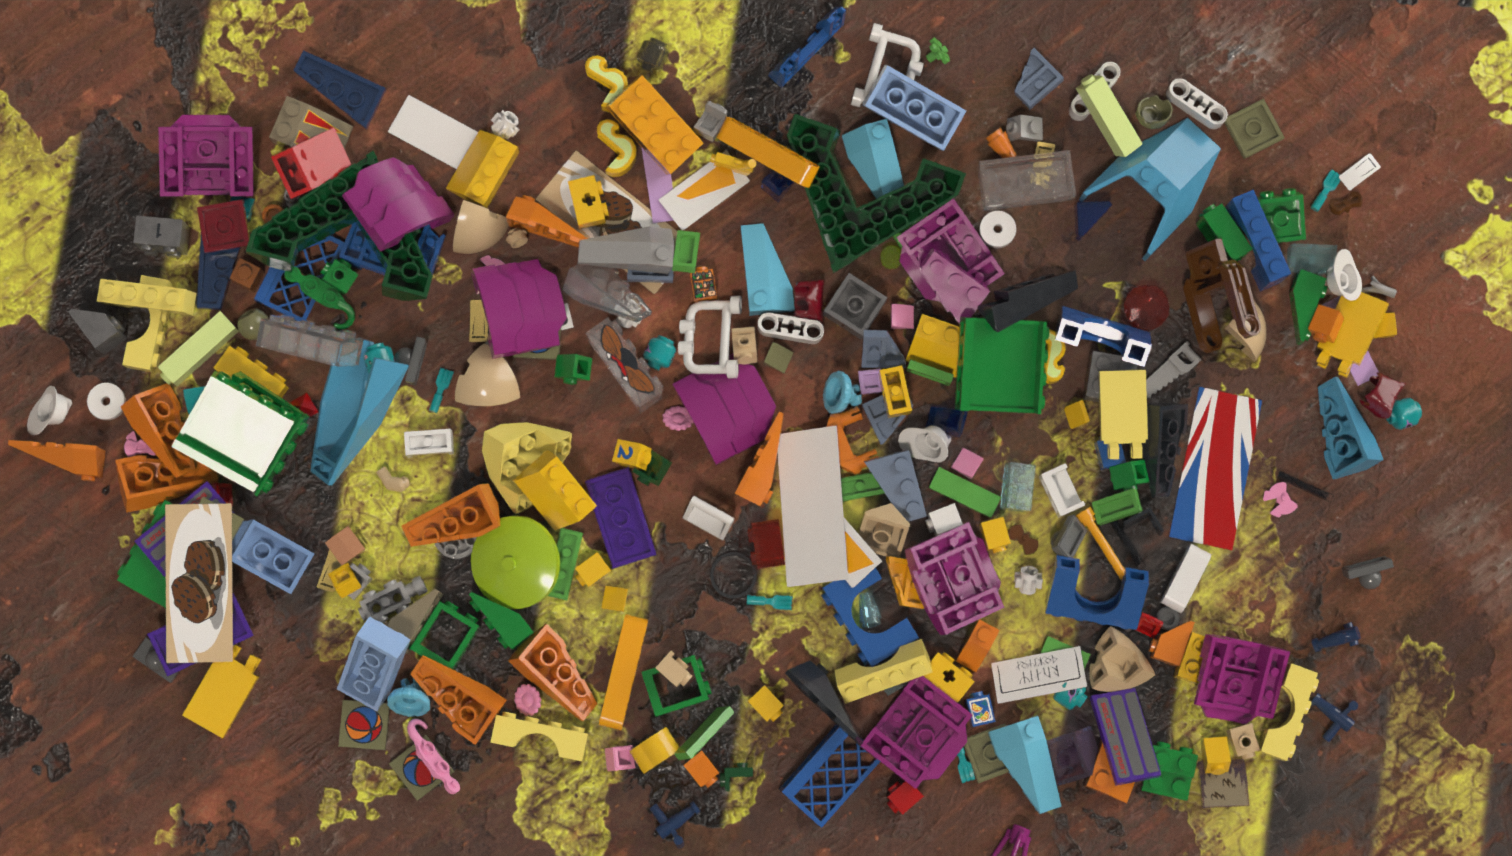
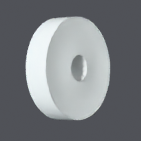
[979,211,1016,248]
[87,383,126,420]

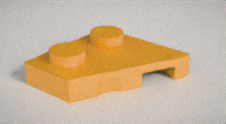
[886,556,924,609]

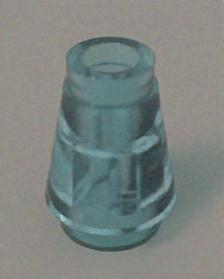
[859,592,882,628]

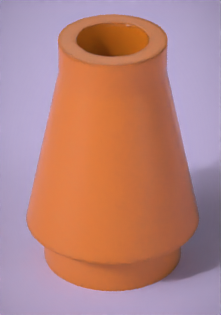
[986,128,1017,159]

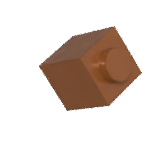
[230,258,264,293]

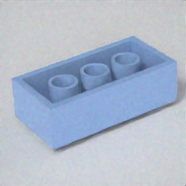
[862,65,966,151]
[337,617,411,711]

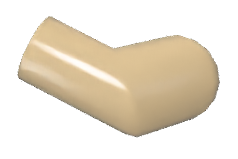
[376,467,410,492]

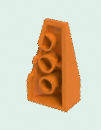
[506,195,588,248]
[120,383,196,478]
[8,440,106,482]
[115,455,219,513]
[401,484,500,547]
[508,624,597,721]
[411,655,507,745]
[1083,739,1135,803]

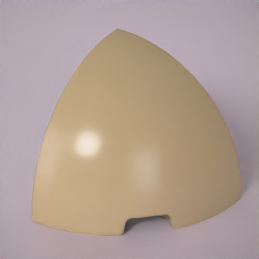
[453,200,509,254]
[1225,301,1267,362]
[455,344,520,406]
[1089,626,1155,692]

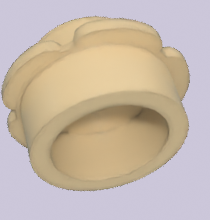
[506,228,528,248]

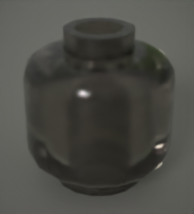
[636,37,670,73]

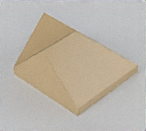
[859,503,910,558]

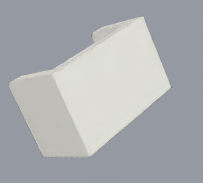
[404,429,454,458]
[1039,463,1085,518]

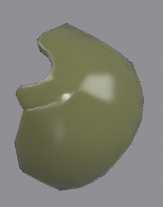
[1135,95,1173,129]

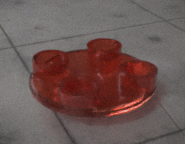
[1124,285,1169,330]

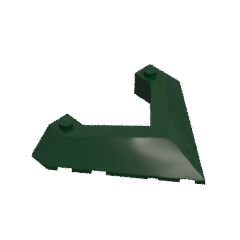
[787,114,966,273]
[246,150,433,301]

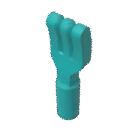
[1310,169,1341,212]
[429,368,454,413]
[746,595,793,610]
[957,747,976,783]

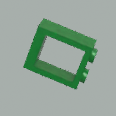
[1196,204,1252,262]
[410,601,481,670]
[641,655,712,717]

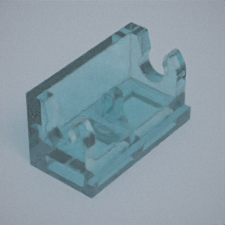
[1287,244,1337,274]
[1000,462,1036,512]

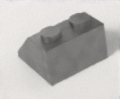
[68,309,127,355]

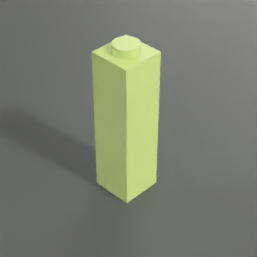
[1076,74,1142,157]
[158,311,239,387]

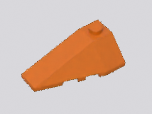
[735,411,784,506]

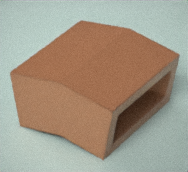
[325,526,365,565]

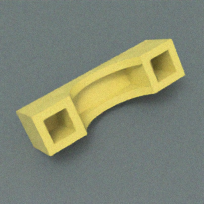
[122,275,174,373]
[97,279,197,316]
[834,639,933,704]
[1257,663,1319,761]
[491,712,589,762]

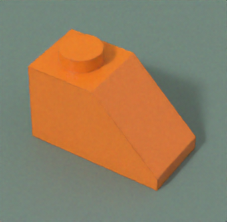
[955,619,1000,672]
[1149,621,1195,667]
[684,751,719,788]

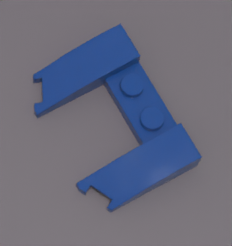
[769,6,846,88]
[339,222,445,275]

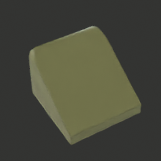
[763,342,794,373]

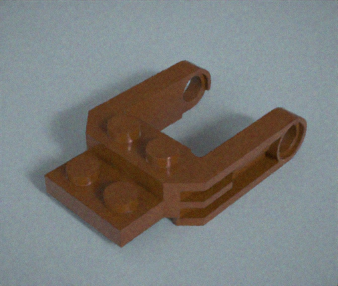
[1183,238,1261,353]

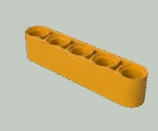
[717,116,819,188]
[599,614,648,730]

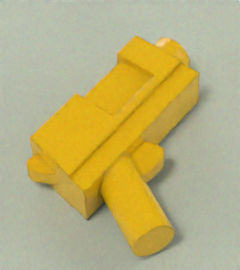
[710,152,756,176]

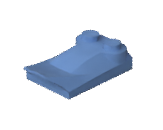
[232,519,314,594]

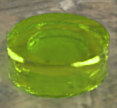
[880,245,901,269]

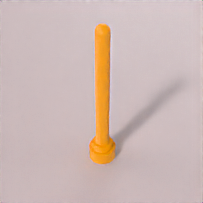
[1076,507,1125,581]

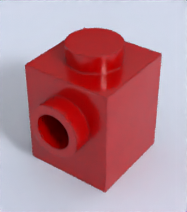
[886,781,924,815]

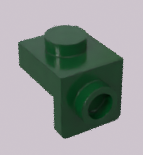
[632,450,673,486]
[720,763,753,792]

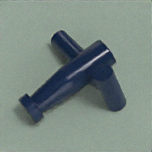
[1312,622,1361,652]
[1311,693,1358,742]
[650,801,700,849]

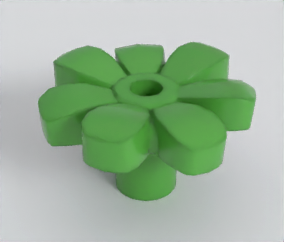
[926,37,950,64]

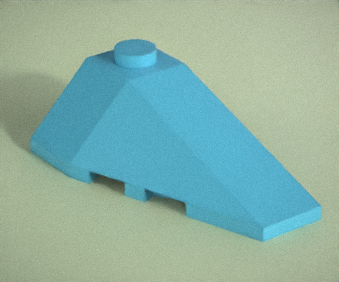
[842,119,904,199]
[741,224,795,316]
[988,716,1061,814]

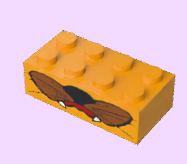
[605,75,704,175]

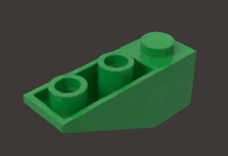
[1289,269,1328,345]
[469,592,534,650]

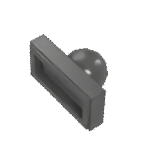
[394,337,427,386]
[1050,515,1088,558]
[1342,556,1394,590]
[132,637,181,683]

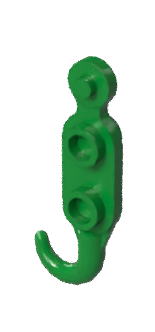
[284,266,355,329]

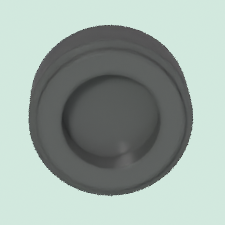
[1156,607,1180,630]

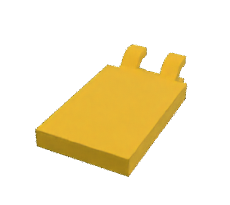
[1316,292,1389,378]
[182,645,262,738]

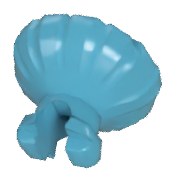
[823,371,862,414]
[387,678,430,717]

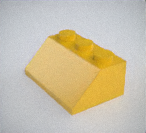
[446,130,519,208]
[906,314,960,378]
[513,450,597,531]

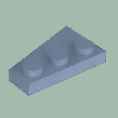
[864,449,927,522]

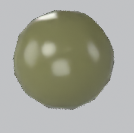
[237,308,270,340]

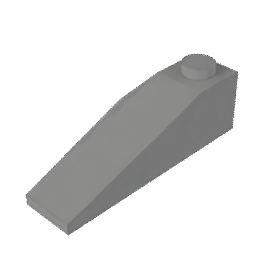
[577,226,674,274]

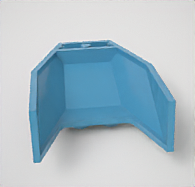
[1079,118,1221,261]
[310,334,409,486]

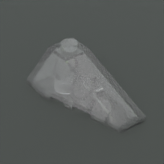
[563,264,652,323]

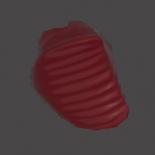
[793,280,825,324]
[1359,372,1406,419]

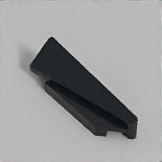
[978,270,1078,332]

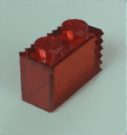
[747,519,785,570]

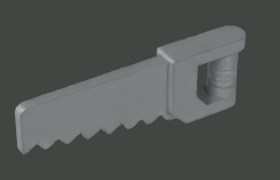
[1146,341,1202,398]

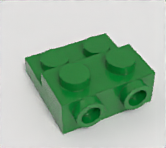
[1257,188,1306,243]
[1141,741,1198,801]

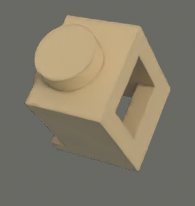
[732,327,757,364]
[656,651,692,687]
[1226,723,1260,760]

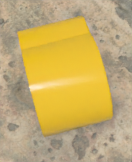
[629,727,680,774]

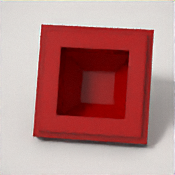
[290,393,319,418]
[212,483,233,507]
[1134,612,1164,638]

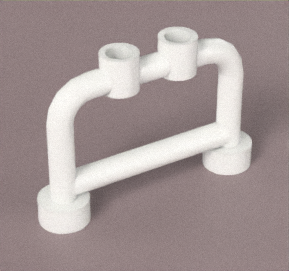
[851,23,924,107]
[678,296,742,378]

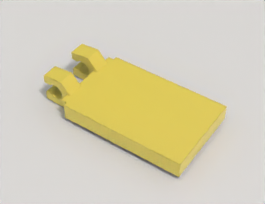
[1098,370,1148,459]

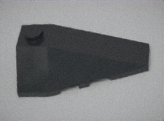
[1142,402,1188,498]
[785,660,863,746]

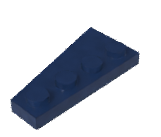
[293,50,386,130]
[197,219,249,310]

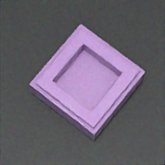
[858,369,882,395]

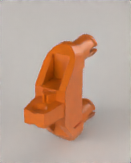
[826,406,879,475]

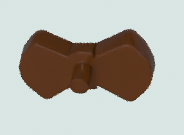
[1329,191,1363,215]
[1008,524,1038,555]

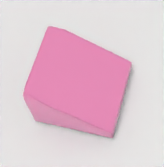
[891,304,914,329]
[951,448,984,479]
[605,745,636,772]

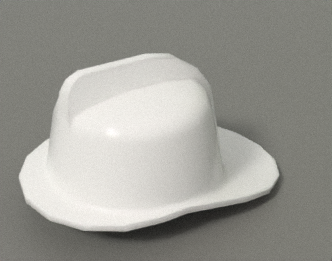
[1327,249,1362,301]
[27,386,72,436]
[898,426,951,463]

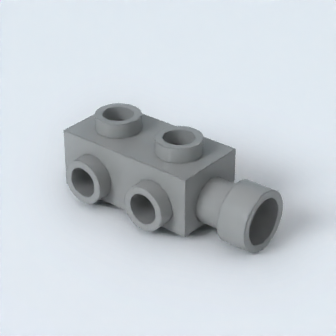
[358,575,428,623]

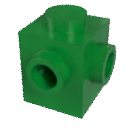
[320,258,359,294]
[554,354,592,385]
[1109,460,1149,491]

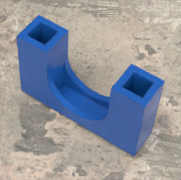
[1225,190,1291,291]
[1055,306,1152,367]
[1045,555,1149,630]
[821,568,919,667]

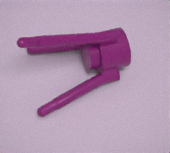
[991,824,1031,856]

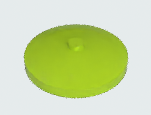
[471,516,560,609]

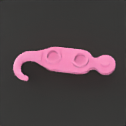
[407,719,460,794]

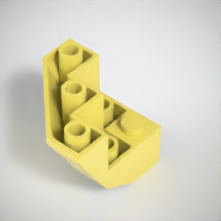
[482,422,572,514]

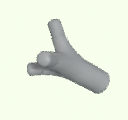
[1361,276,1397,298]

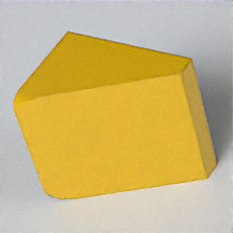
[1373,312,1397,339]
[1064,400,1090,429]
[328,562,361,598]
[601,586,628,612]

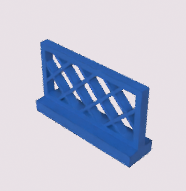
[254,235,344,324]
[779,724,880,828]

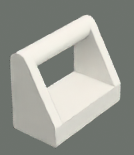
[683,496,734,541]

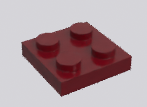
[197,200,250,253]

